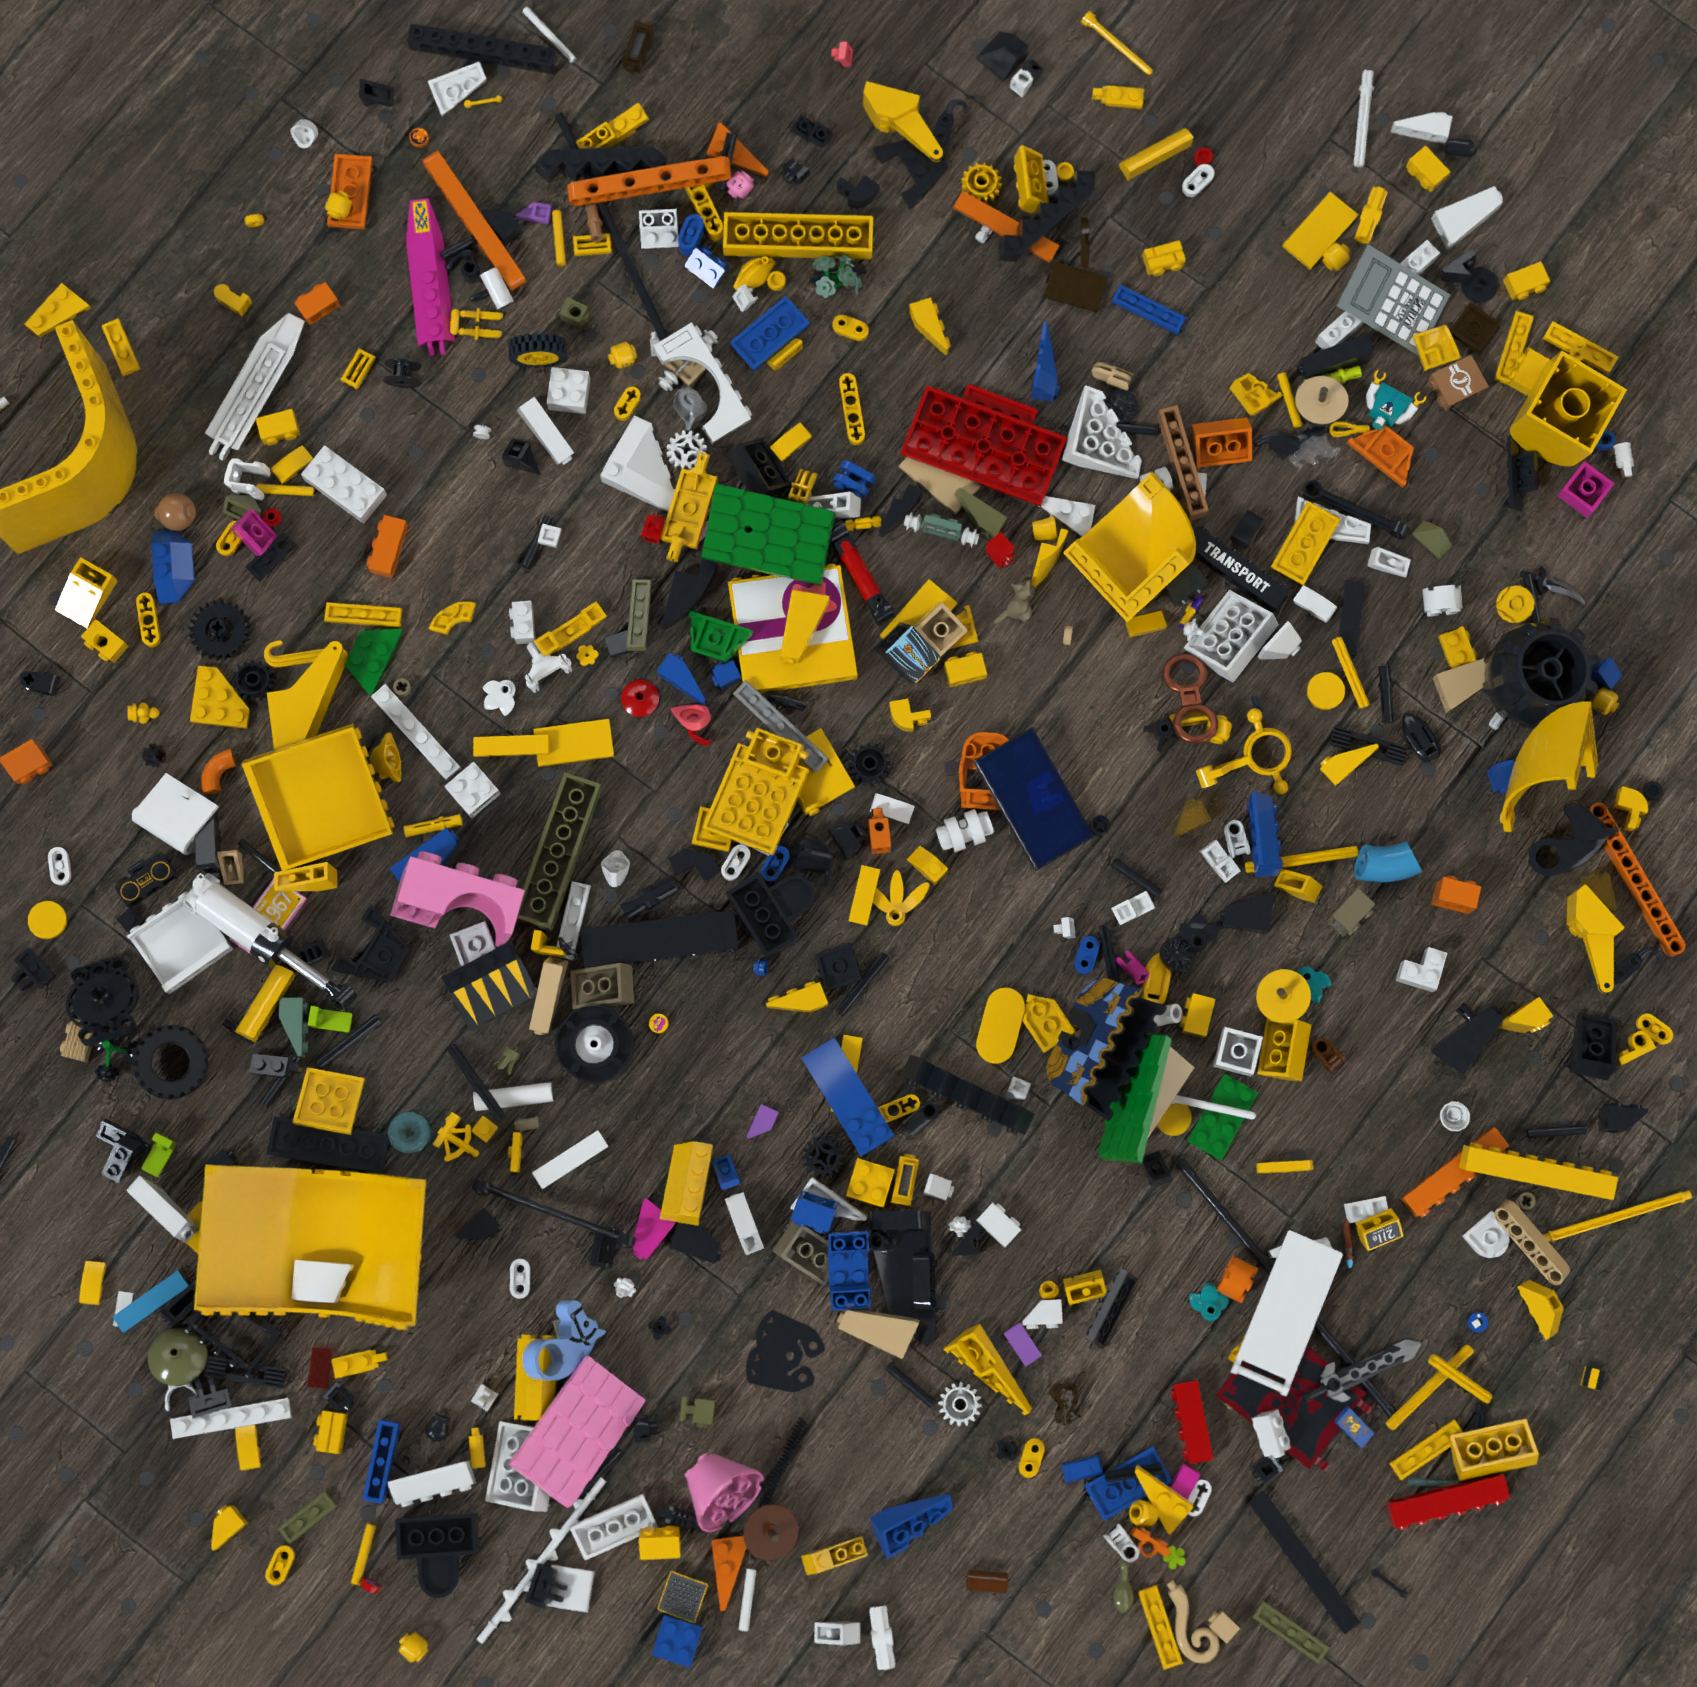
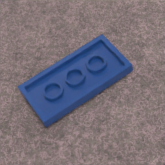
[729,296,810,372]
[1084,1446,1173,1521]

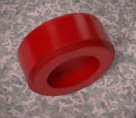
[1194,148,1213,166]
[360,1577,381,1594]

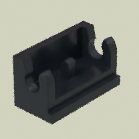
[589,1227,619,1269]

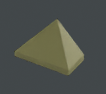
[222,495,261,520]
[1411,521,1452,560]

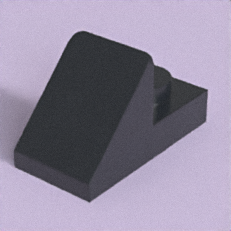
[359,79,394,107]
[1441,249,1476,284]
[1142,1151,1172,1187]
[951,1223,983,1256]

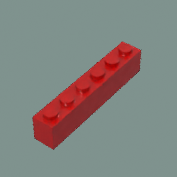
[1385,1473,1510,1530]

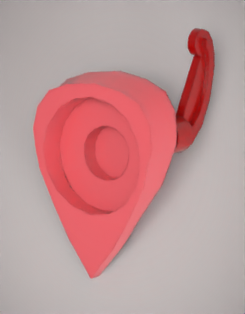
[671,704,711,746]

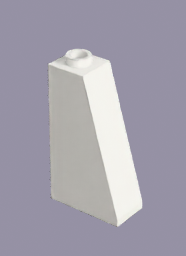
[1431,186,1503,250]
[517,397,574,465]
[126,1175,199,1243]

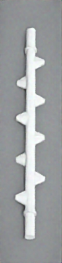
[477,1477,607,1644]

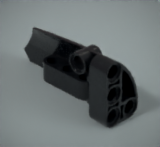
[868,1211,937,1347]

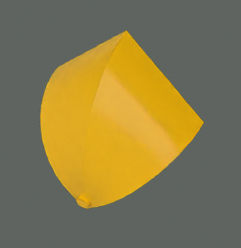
[1063,472,1196,622]
[1500,702,1598,832]

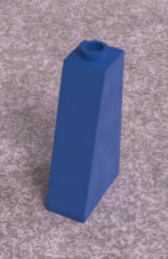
[390,828,459,882]

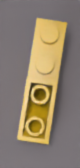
[576,102,650,149]

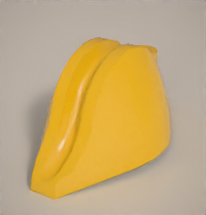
[733,256,775,291]
[370,733,401,782]

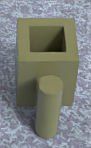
[679,1397,716,1428]

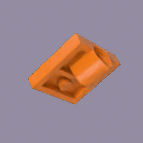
[1129,1526,1171,1557]

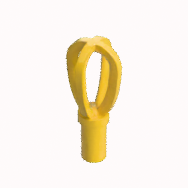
[1329,421,1370,437]

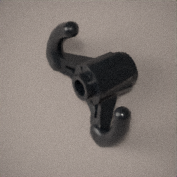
[446,249,490,302]

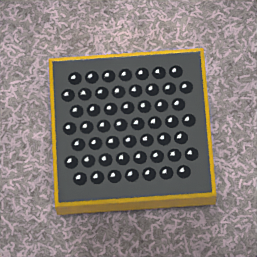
[657,1571,708,1623]

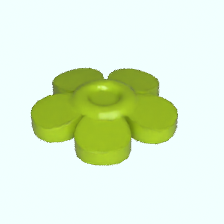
[1163,1546,1186,1569]

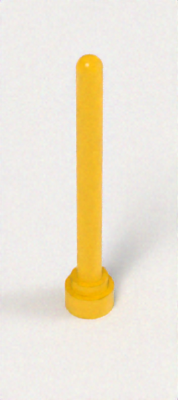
[1081,11,1152,75]

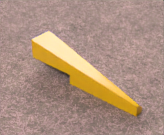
[944,1323,1032,1415]

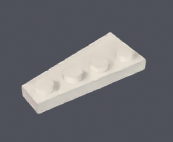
[1294,497,1371,544]

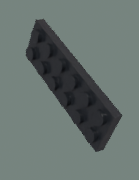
[266,1116,390,1174]

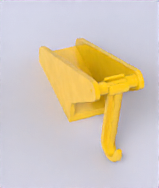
[264,640,348,750]

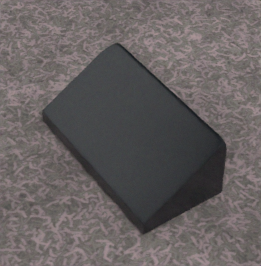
[605,630,647,658]

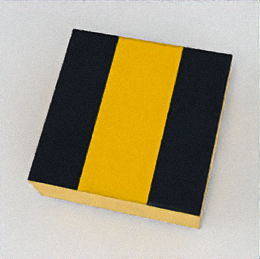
[1580,1366,1605,1391]

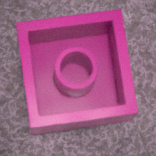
[1557,461,1615,518]

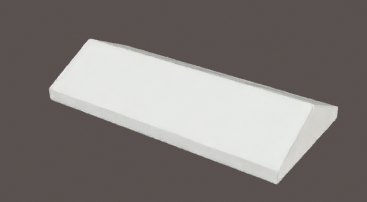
[569,1494,658,1560]

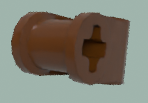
[1310,1038,1347,1074]

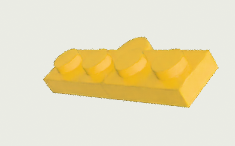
[1543,321,1618,374]

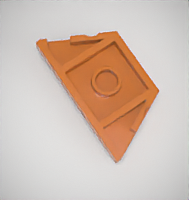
[1347,425,1414,488]

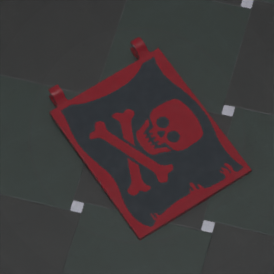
[1216,1346,1373,1472]

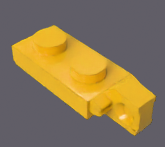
[1092,85,1144,109]
[331,1350,388,1379]

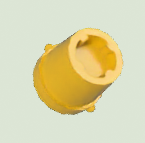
[1032,515,1058,542]

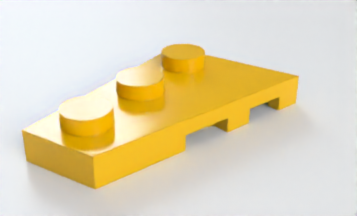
[25,283,91,338]

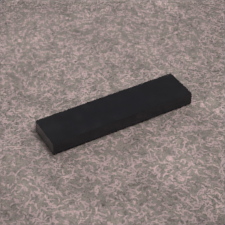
[1339,580,1365,657]

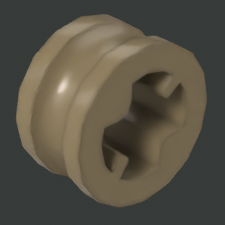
[393,678,411,697]
[1516,1192,1536,1210]

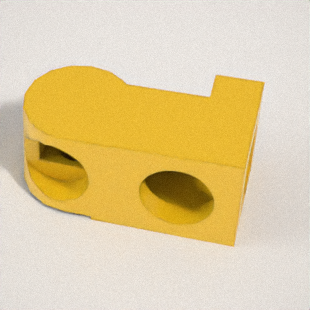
[214,284,252,317]

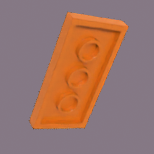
[327,154,373,229]

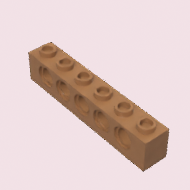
[1157,405,1209,521]

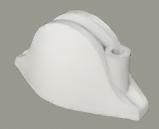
[601,850,630,887]

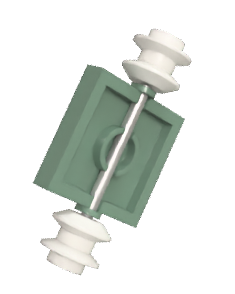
[904,512,979,548]

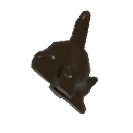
[1050,1371,1086,1425]

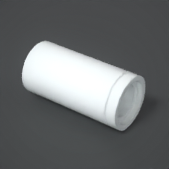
[480,267,514,310]

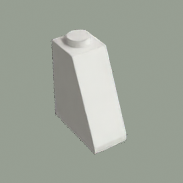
[725,1192,764,1255]

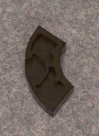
[1080,217,1089,268]

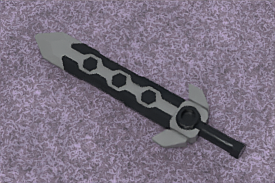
[1301,1339,1421,1403]

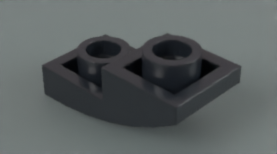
[790,114,833,148]

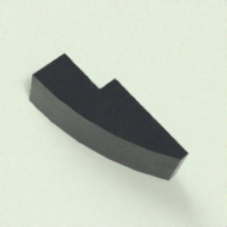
[879,484,922,537]

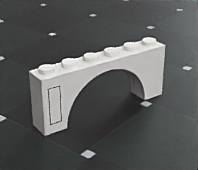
[653,322,752,445]

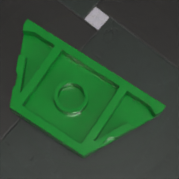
[689,611,754,662]
[344,629,403,696]

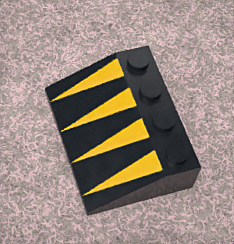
[441,941,537,1031]

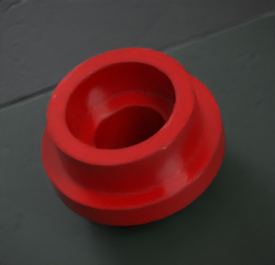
[262,508,282,527]

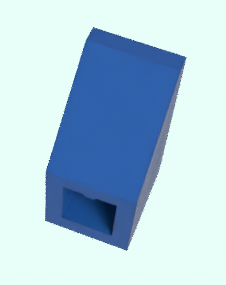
[1591,657,1622,690]

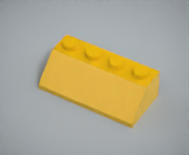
[660,1141,713,1226]
[1449,1419,1539,1481]

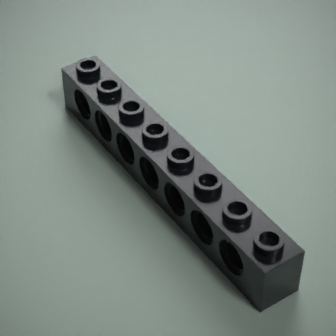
[407,23,557,75]

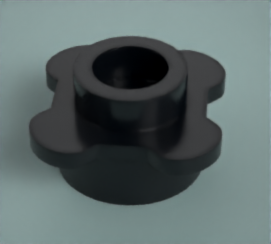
[648,1316,671,1340]
[996,1440,1017,1461]

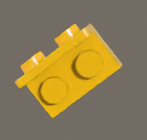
[1438,626,1477,670]

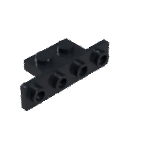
[1506,435,1539,512]

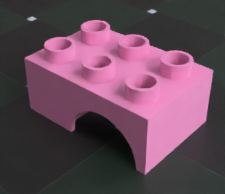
[390,852,525,947]

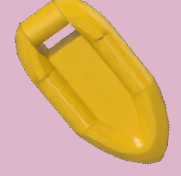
[1141,952,1171,1004]

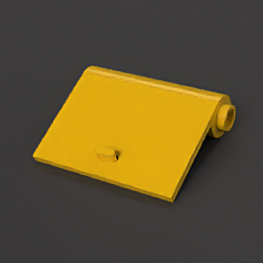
[797,728,855,816]

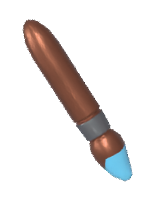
[1343,1220,1354,1268]

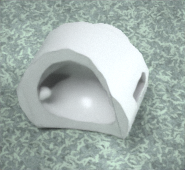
[291,119,318,148]

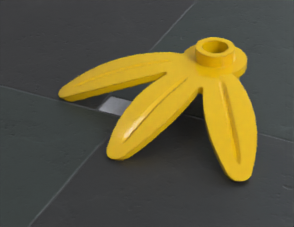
[873,870,930,926]

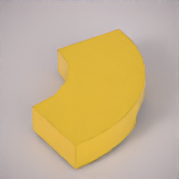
[429,602,477,635]

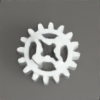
[666,430,707,470]

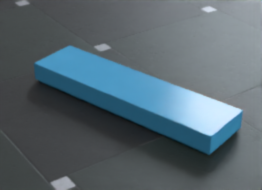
[113,1270,189,1333]

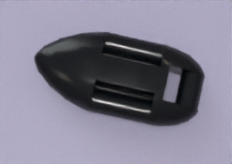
[1402,713,1441,763]

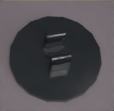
[1461,267,1498,303]

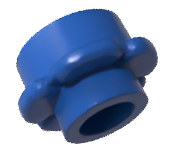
[753,958,768,977]

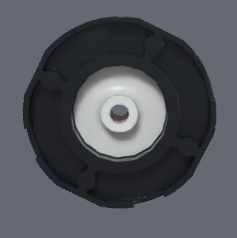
[555,1005,634,1085]

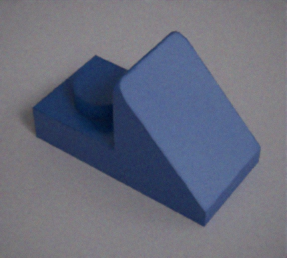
[712,1154,740,1190]

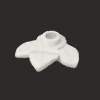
[483,680,516,716]

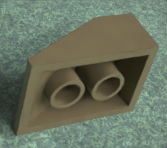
[570,963,634,1009]
[772,1221,829,1286]

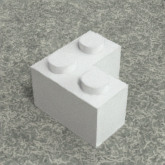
[1395,947,1447,992]

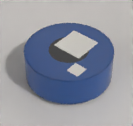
[1467,1313,1488,1332]

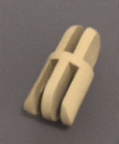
[1092,362,1133,390]

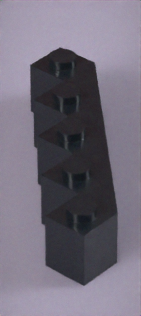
[535,146,667,184]
[999,170,1095,262]
[901,1054,1035,1135]

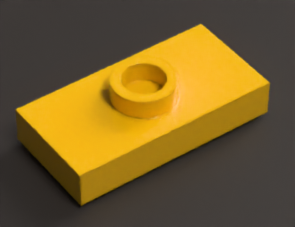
[508,1132,523,1173]

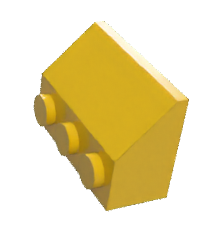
[1014,145,1049,214]
[1498,997,1553,1033]
[1257,1018,1311,1082]

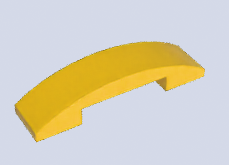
[534,601,607,657]

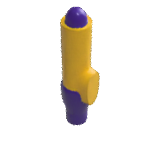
[1179,596,1203,628]

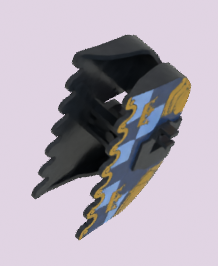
[1047,978,1167,1121]

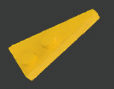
[1135,1465,1193,1535]

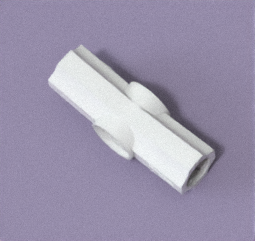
[869,1606,895,1670]

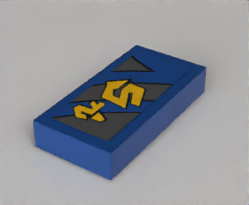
[1334,1406,1374,1448]

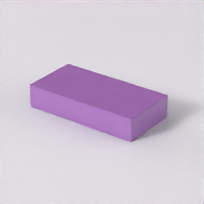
[1003,1322,1042,1367]

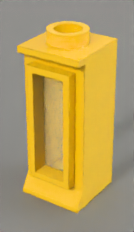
[891,1154,919,1207]

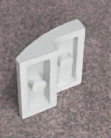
[546,1565,594,1612]

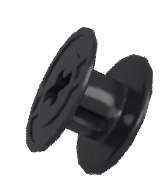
[383,358,422,388]

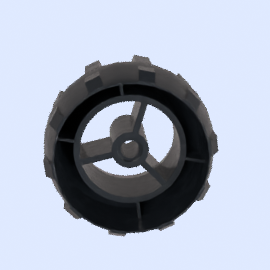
[1482,618,1600,729]

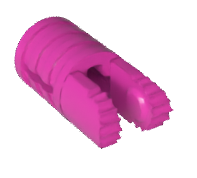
[1116,950,1150,984]

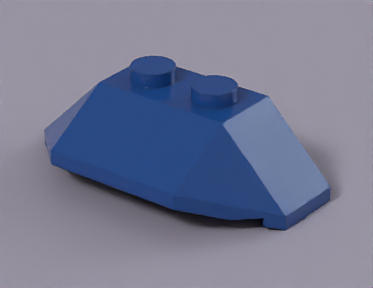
[151,529,195,605]

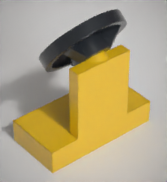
[531,930,579,958]

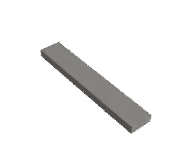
[733,680,829,773]

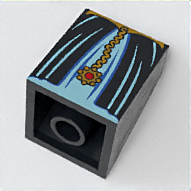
[874,622,941,684]

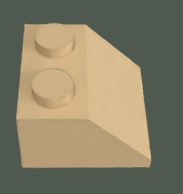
[913,602,968,657]

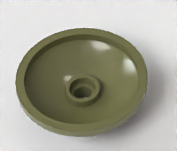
[148,1327,208,1386]

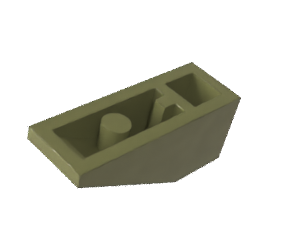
[954,487,1007,539]

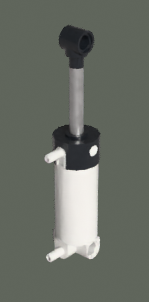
[181,873,357,1011]

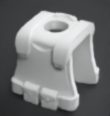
[224,458,271,500]

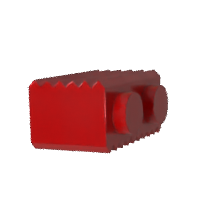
[986,532,1015,569]

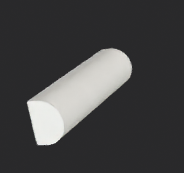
[473,1082,554,1111]

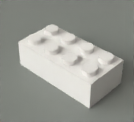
[301,445,387,524]

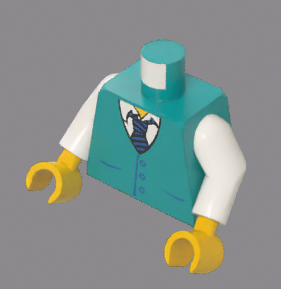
[1366,370,1426,430]

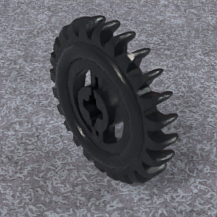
[188,599,251,661]

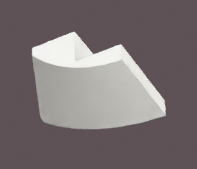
[291,1260,354,1303]

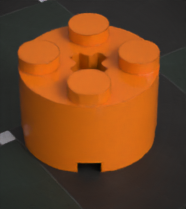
[1216,1256,1258,1303]

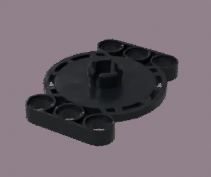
[66,956,139,1046]

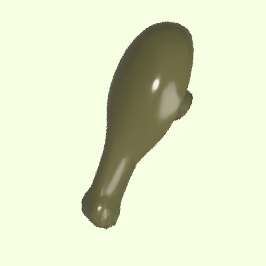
[1114,1561,1133,1613]

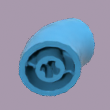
[1354,840,1423,883]

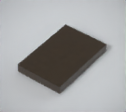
[1044,262,1108,313]

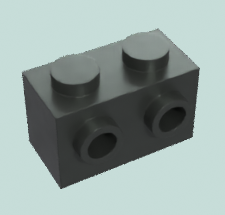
[1162,564,1208,607]

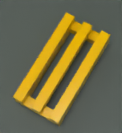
[573,234,612,256]
[340,348,376,390]

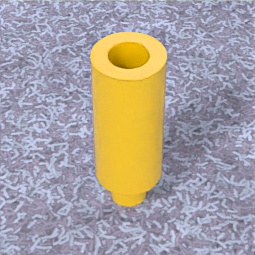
[469,1427,486,1468]

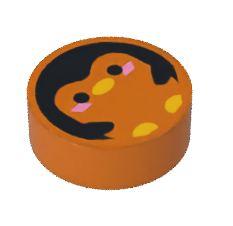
[410,128,429,148]

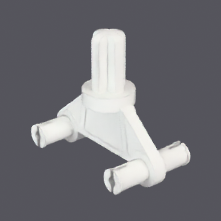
[525,642,572,693]

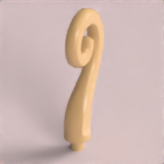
[1166,1580,1219,1663]

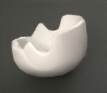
[1440,1101,1470,1132]

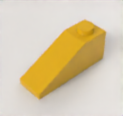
[274,862,337,892]

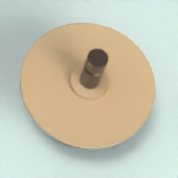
[1295,376,1348,426]

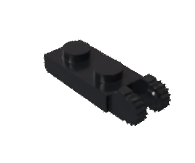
[246,533,297,582]

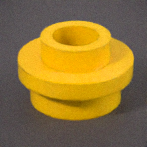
[1039,1281,1059,1300]

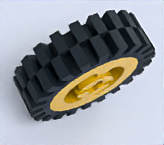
[508,333,567,368]

